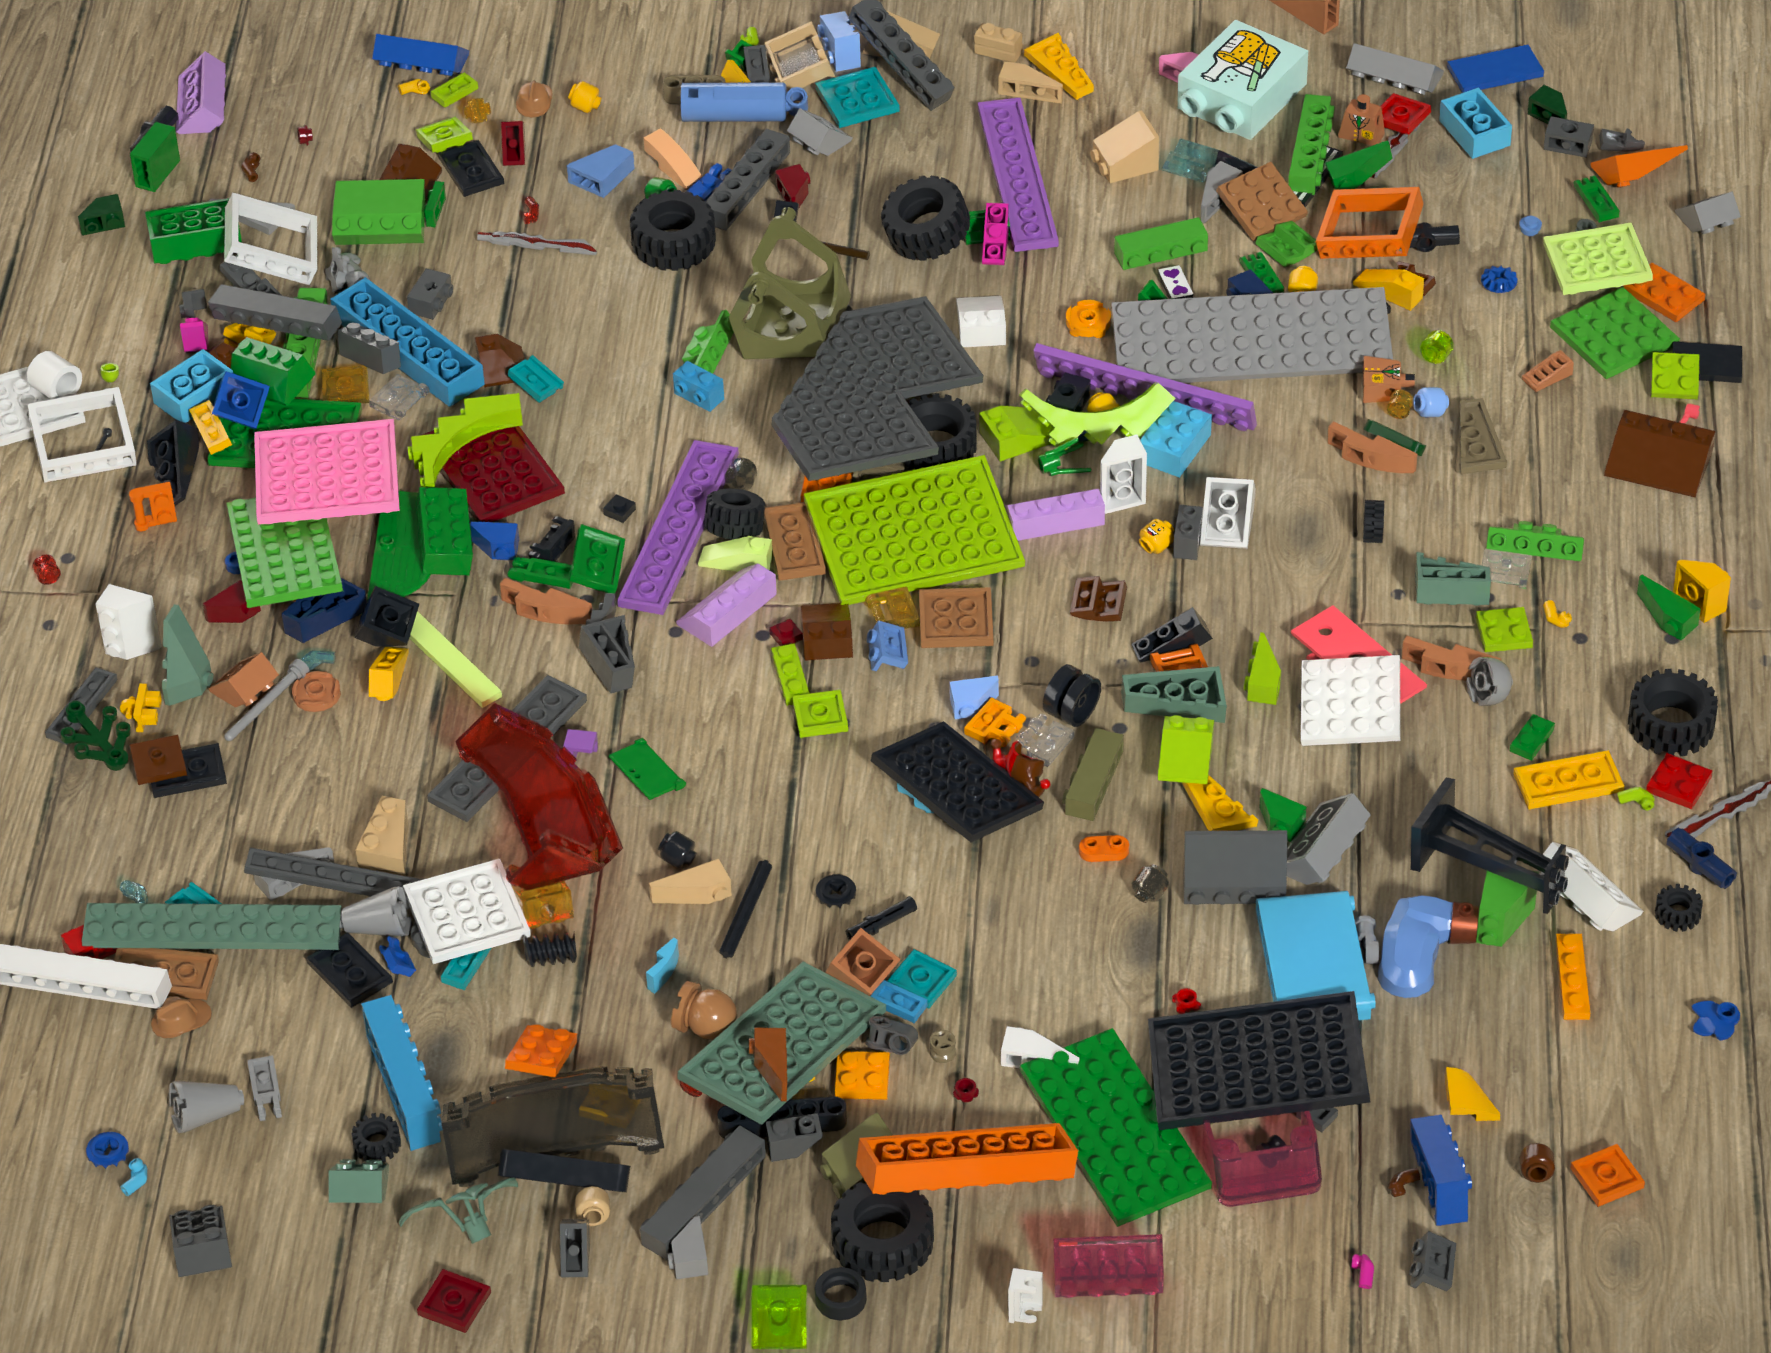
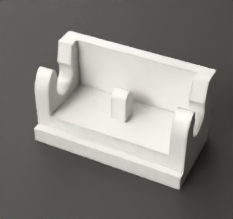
[1008,1268,1043,1323]

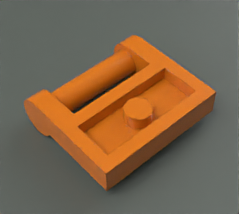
[129,482,177,532]
[1150,644,1208,672]

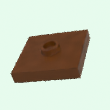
[129,735,187,785]

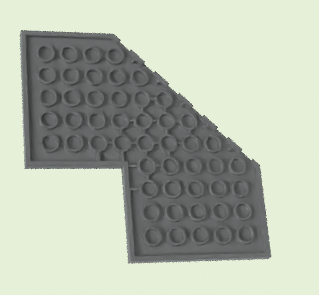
[771,296,984,481]

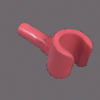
[1680,404,1700,424]

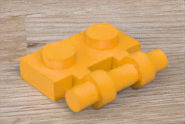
[964,697,1026,749]

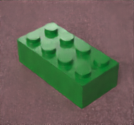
[416,487,473,575]

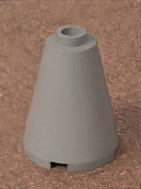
[340,886,412,937]
[169,1081,244,1133]

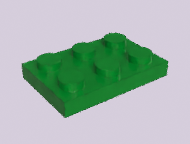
[569,524,626,594]

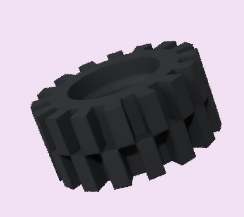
[1363,500,1384,543]
[1655,884,1703,932]
[352,1113,401,1163]

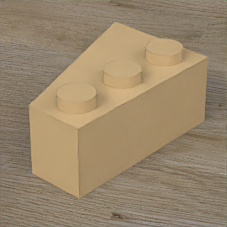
[862,11,940,59]
[356,796,408,876]

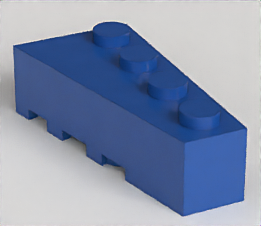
[1410,1114,1472,1226]

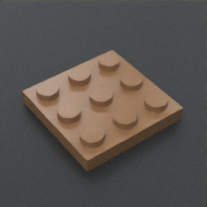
[1216,162,1308,242]
[919,587,994,648]

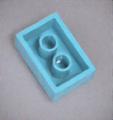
[1439,88,1512,159]
[150,349,233,423]
[1140,401,1212,478]

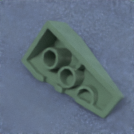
[162,604,214,706]

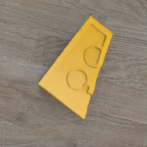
[1182,775,1258,831]

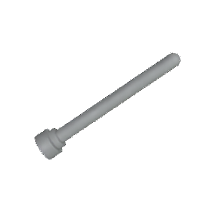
[224,659,310,741]

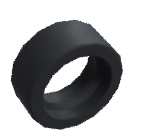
[815,1267,867,1321]

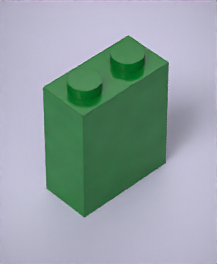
[130,122,180,192]

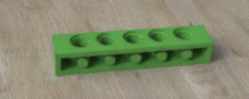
[1289,94,1335,195]
[283,288,328,398]

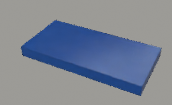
[1447,45,1544,93]

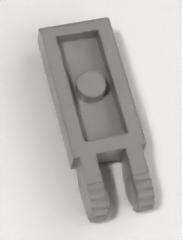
[247,1055,282,1121]

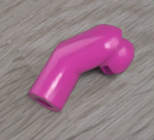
[1352,1254,1374,1289]

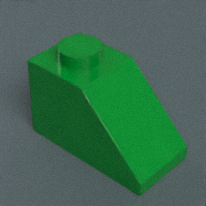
[1259,788,1307,842]

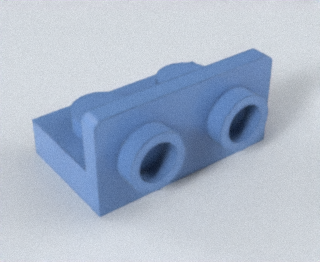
[866,621,908,671]

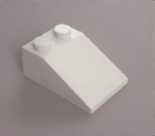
[956,296,1006,347]
[1200,477,1256,549]

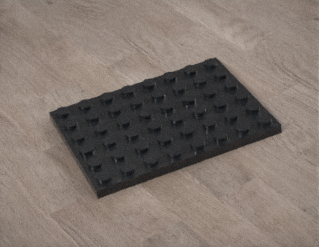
[1148,991,1370,1130]

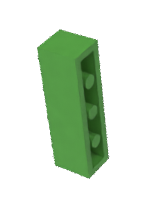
[1114,217,1208,270]

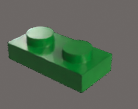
[424,181,446,227]
[1510,714,1555,761]

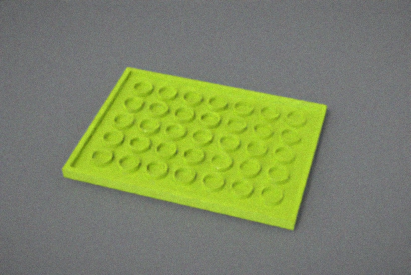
[804,455,1025,605]

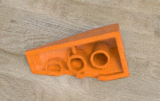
[1590,145,1688,188]

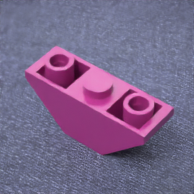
[982,203,1009,265]
[180,318,209,353]

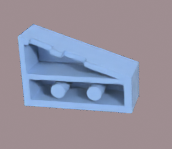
[817,11,861,72]

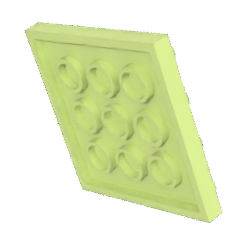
[1543,223,1653,295]

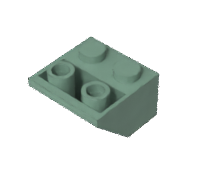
[329,1159,389,1203]

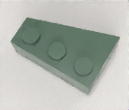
[1415,552,1491,606]

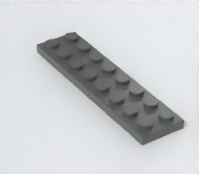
[427,675,587,822]

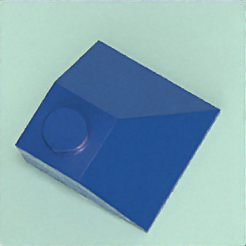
[212,371,270,429]

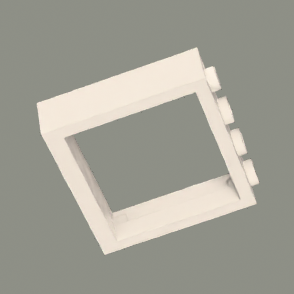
[224,192,317,285]
[27,387,136,483]

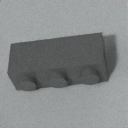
[338,323,401,374]

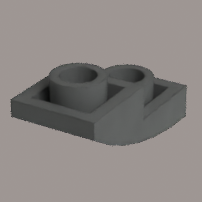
[586,593,616,625]

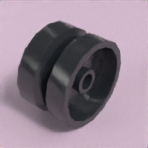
[1043,664,1101,727]

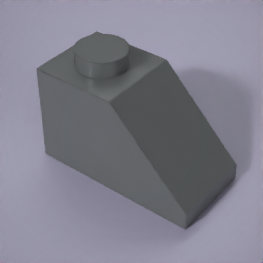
[560,1219,590,1278]

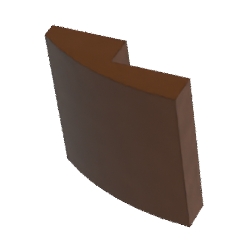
[1070,576,1127,622]

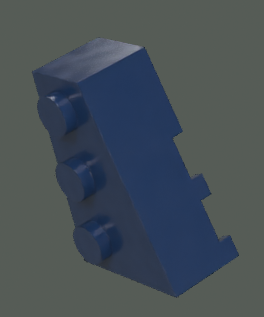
[282,577,367,643]

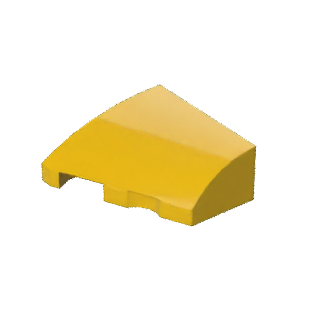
[223,323,276,344]
[1445,1067,1500,1121]

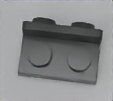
[1409,1231,1457,1292]

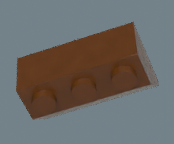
[379,144,442,202]

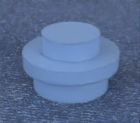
[1519,216,1542,236]

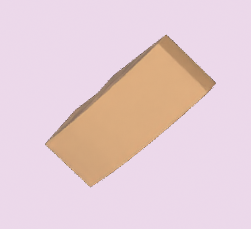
[644,128,703,190]

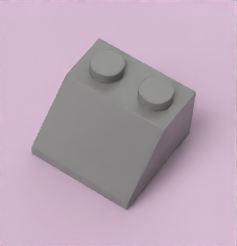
[787,108,853,156]
[1675,191,1741,235]

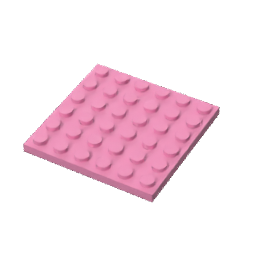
[254,419,400,525]

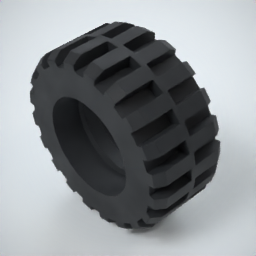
[881,175,970,261]
[630,190,716,271]
[831,1182,934,1283]

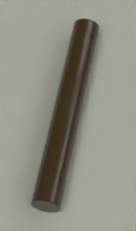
[804,241,870,260]

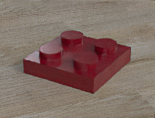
[417,1269,491,1333]

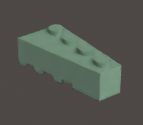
[1121,666,1227,723]

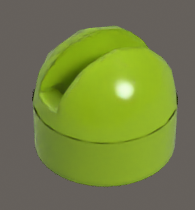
[100,363,119,383]

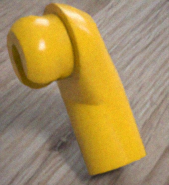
[398,79,430,95]

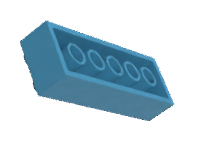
[361,995,443,1151]

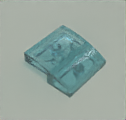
[1162,138,1219,183]

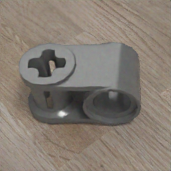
[865,1016,918,1055]

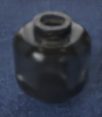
[725,458,757,491]
[1131,864,1169,903]

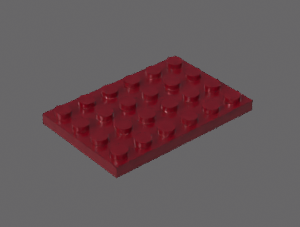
[422,426,565,522]

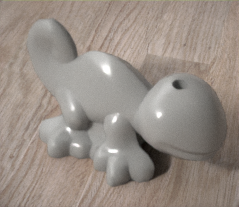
[325,247,370,293]

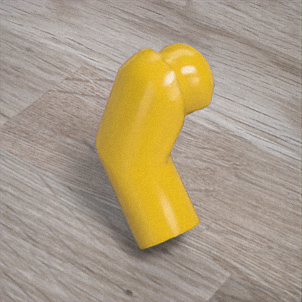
[1543,600,1572,628]

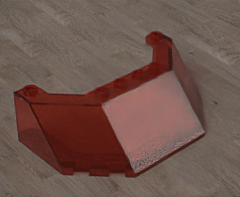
[455,703,623,891]

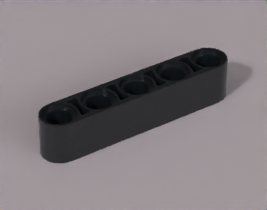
[717,1096,847,1139]
[497,1149,631,1193]

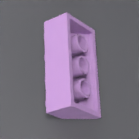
[176,51,226,134]
[1004,489,1105,541]
[676,563,777,647]

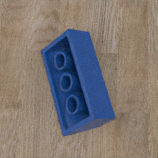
[372,34,470,76]

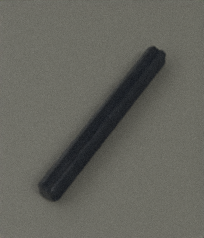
[719,860,772,959]

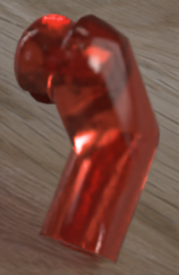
[523,196,539,224]

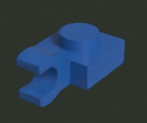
[379,936,416,977]

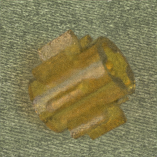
[464,98,491,123]

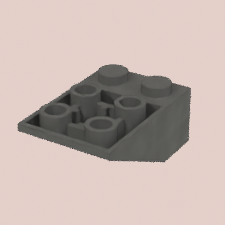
[169,1205,232,1277]

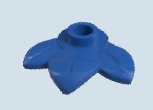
[1692,1001,1740,1041]

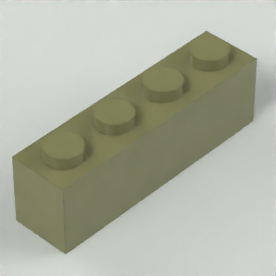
[1062,728,1124,821]

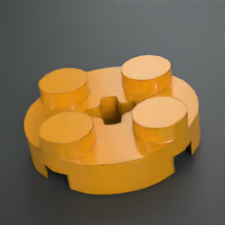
[1066,300,1111,338]

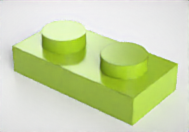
[431,72,478,108]

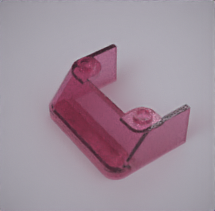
[1202,1111,1322,1207]

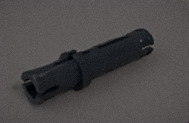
[845,896,917,941]

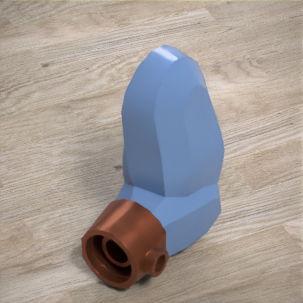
[1378,895,1479,998]

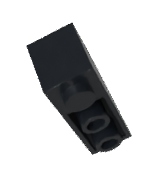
[1131,607,1213,663]

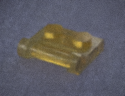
[865,586,920,629]

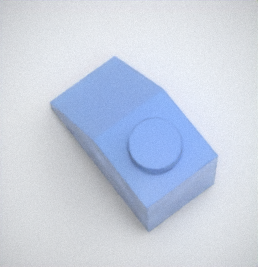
[950,675,999,719]

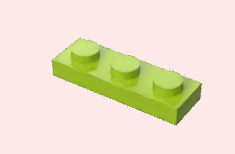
[771,644,810,706]

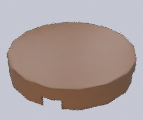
[292,671,341,712]

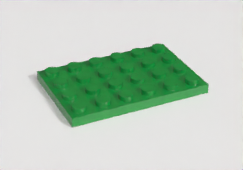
[208,399,362,468]

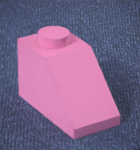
[1159,52,1198,82]

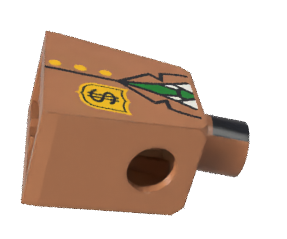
[1338,94,1385,146]
[1363,356,1415,403]

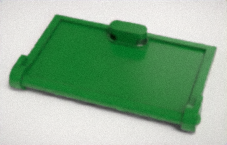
[609,738,686,800]

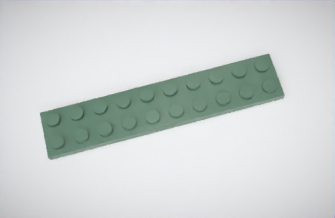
[82,903,342,950]

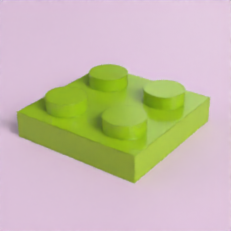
[416,116,473,153]
[1651,352,1699,400]
[1476,607,1533,652]
[792,690,848,738]

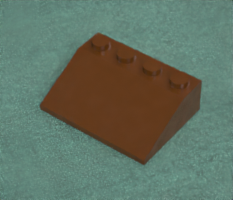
[1604,410,1716,498]

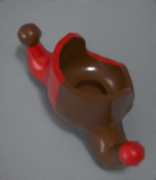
[991,739,1051,797]

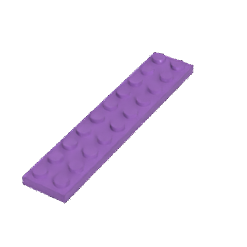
[978,98,1059,252]
[1033,343,1257,431]
[617,440,739,615]

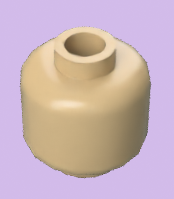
[575,1186,610,1226]

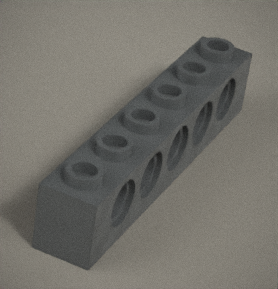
[848,0,955,111]
[705,128,790,231]

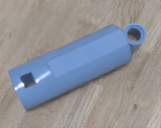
[681,82,808,122]

